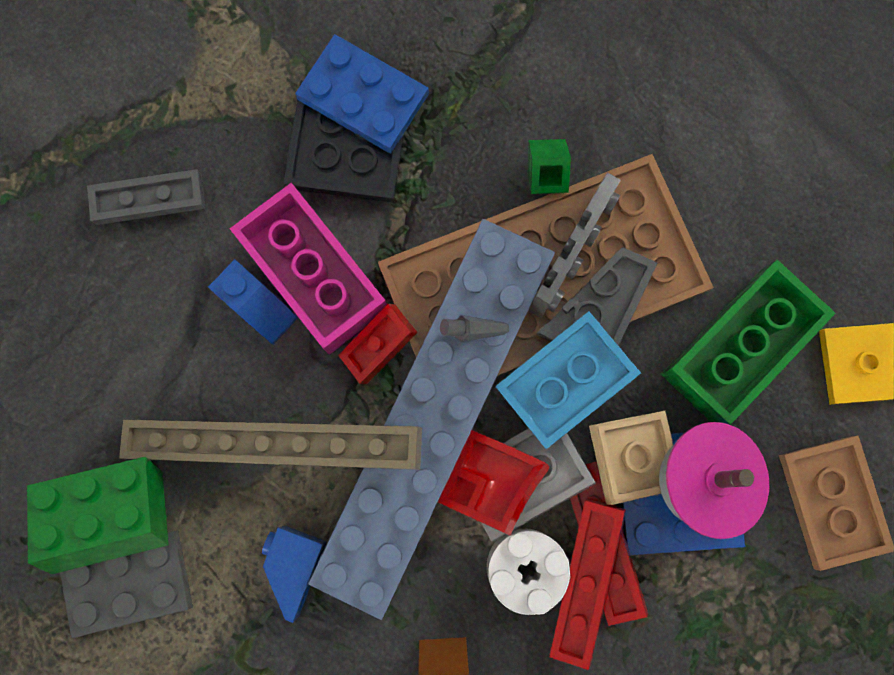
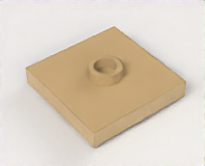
[589,411,673,505]

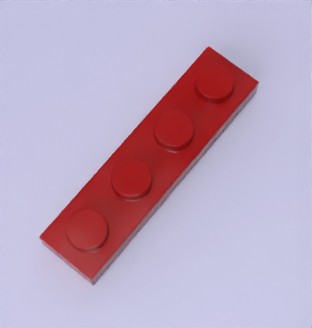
[570,461,648,626]
[549,499,626,670]

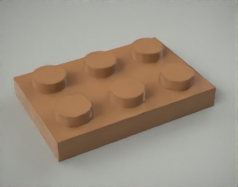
[779,436,894,571]

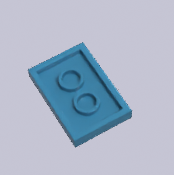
[496,311,641,449]

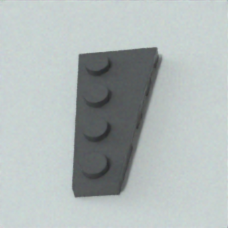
[528,172,621,318]

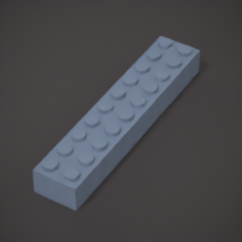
[308,219,555,620]

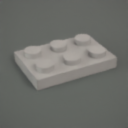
[482,428,596,541]

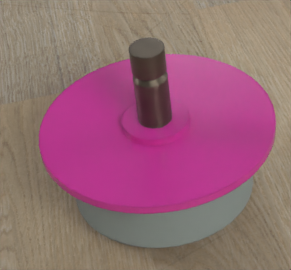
[659,422,769,539]

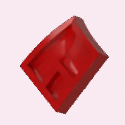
[438,430,550,536]

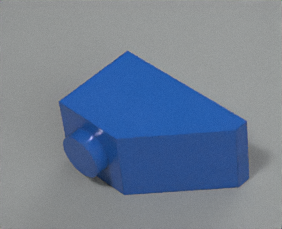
[208,259,298,345]
[262,526,327,623]

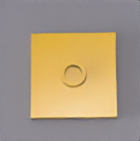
[819,323,894,405]

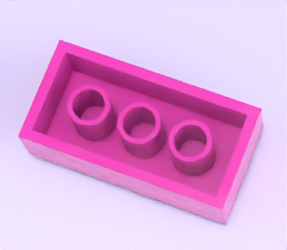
[230,183,387,355]

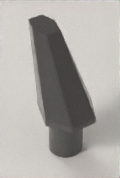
[440,315,509,342]

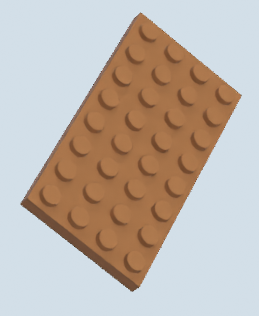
[378,154,714,377]

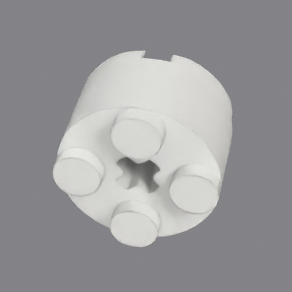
[487,528,570,615]

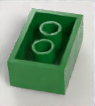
[27,457,169,575]

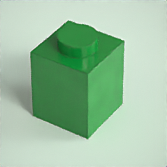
[527,139,571,194]

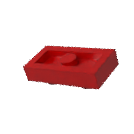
[338,304,418,384]

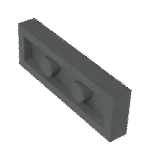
[87,169,206,225]

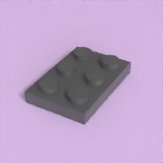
[60,530,193,638]

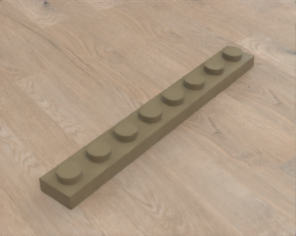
[119,420,422,470]

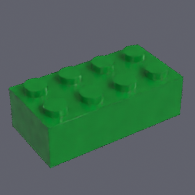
[661,260,836,425]

